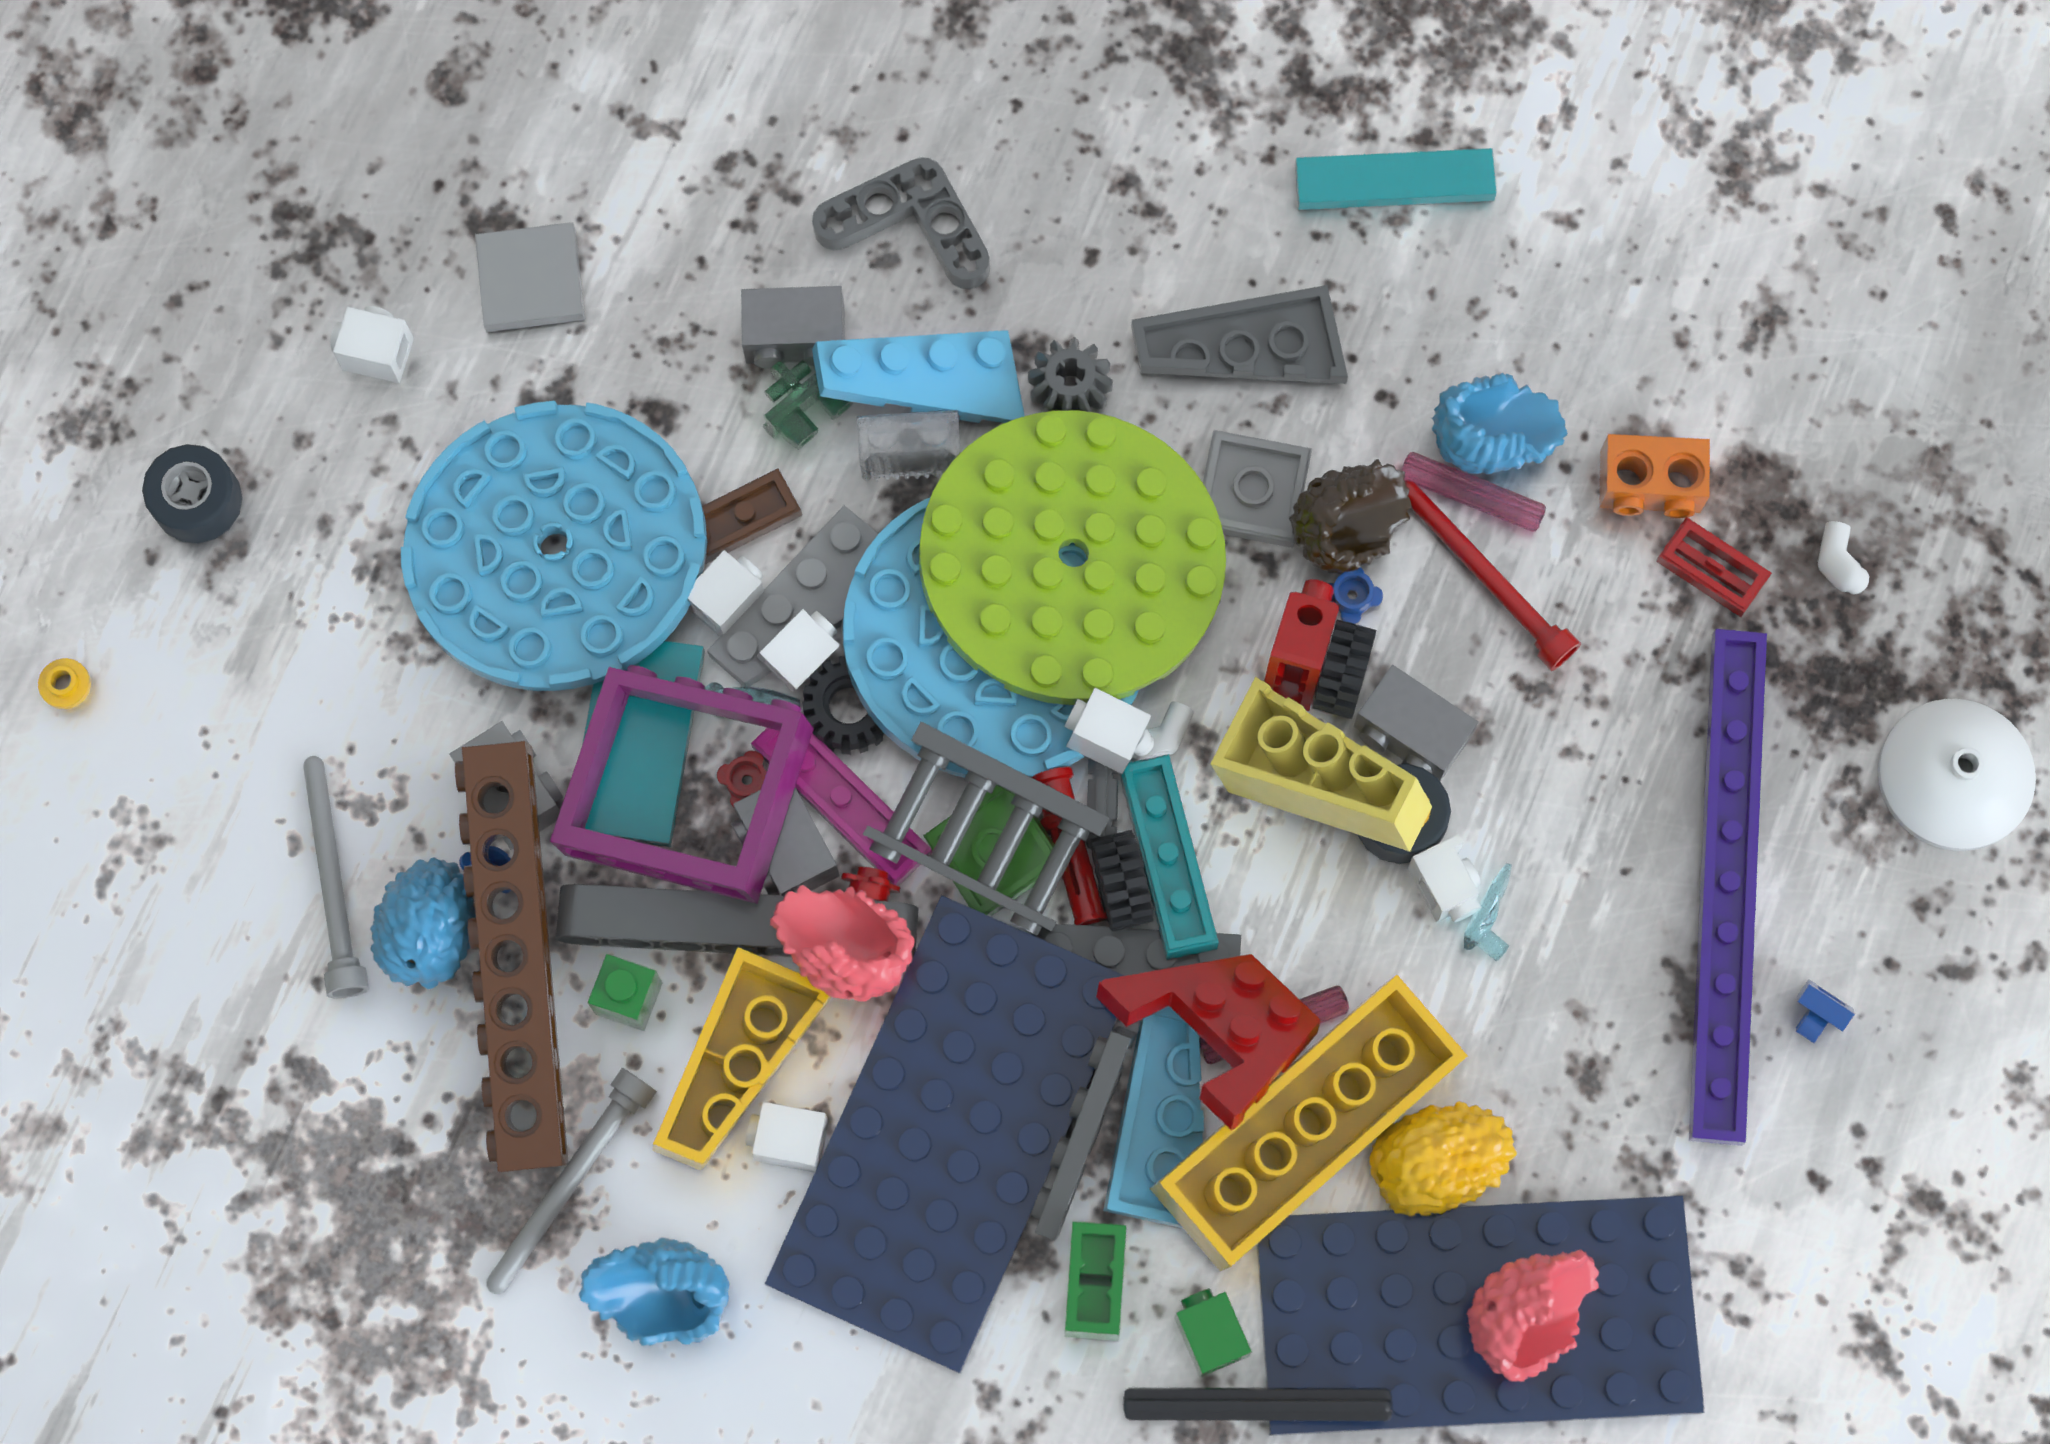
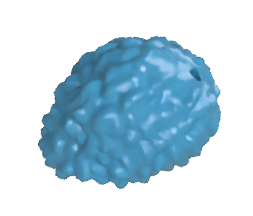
[1432,373,1568,474]
[370,857,476,989]
[579,1238,729,1346]

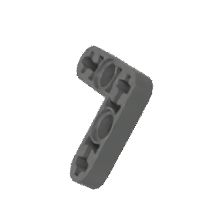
[812,157,990,289]

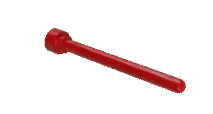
[1405,480,1582,671]

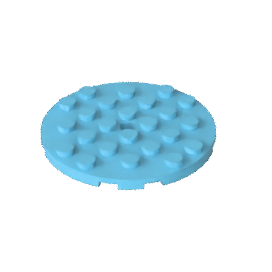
[401,401,707,691]
[842,497,1139,778]

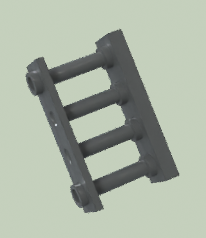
[863,722,1110,936]

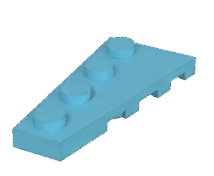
[812,330,1025,423]
[1103,1006,1205,1228]

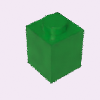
[587,954,663,1031]
[1174,1288,1252,1378]

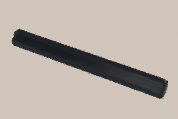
[1123,1388,1393,1421]

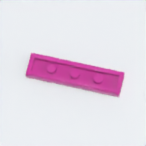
[751,728,932,886]

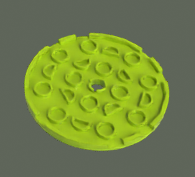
[919,410,1226,705]

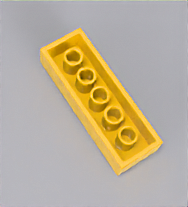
[1150,975,1468,1271]

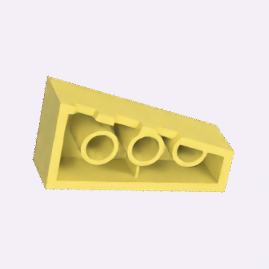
[1210,676,1432,851]

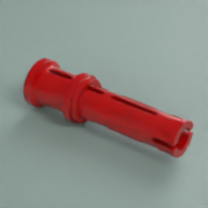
[1031,767,1107,926]

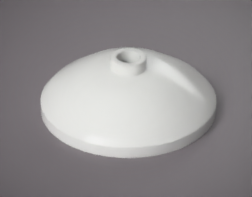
[1878,699,2036,851]

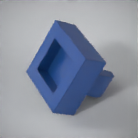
[1796,979,1855,1043]

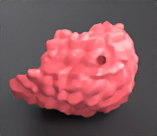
[770,885,915,1002]
[1467,1250,1599,1382]

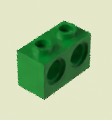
[1065,1221,1127,1341]

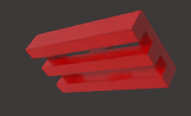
[1656,517,1772,617]

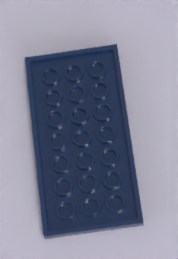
[765,895,1125,1374]
[1257,1196,1705,1436]

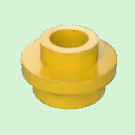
[38,658,91,709]

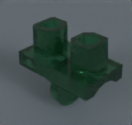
[763,360,853,450]

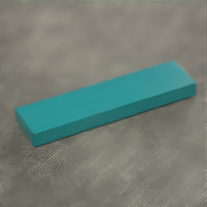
[1295,148,1497,210]
[1119,754,1219,960]

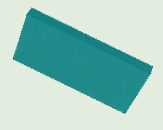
[582,641,705,847]

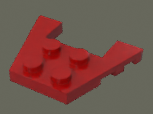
[1096,954,1321,1130]

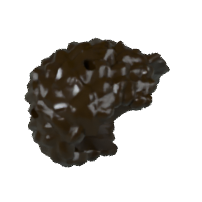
[1289,459,1412,573]

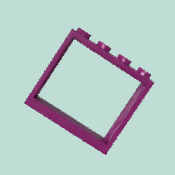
[550,665,814,904]

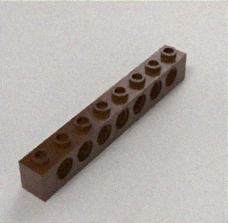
[455,741,569,1172]

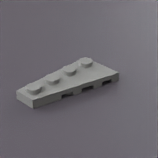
[707,505,878,689]

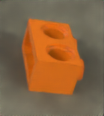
[1599,434,1710,518]

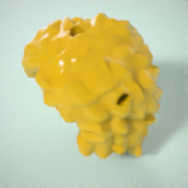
[1369,1101,1517,1217]

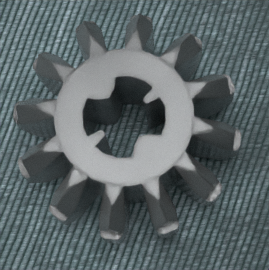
[1028,337,1113,412]

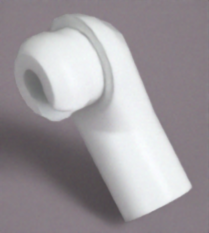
[1818,521,1869,594]
[1132,701,1194,760]

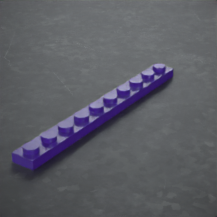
[1689,629,1767,1146]

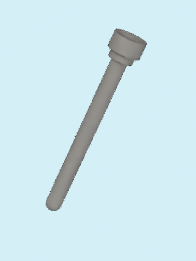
[303,756,369,998]
[486,1067,657,1294]

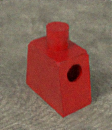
[1264,579,1340,712]

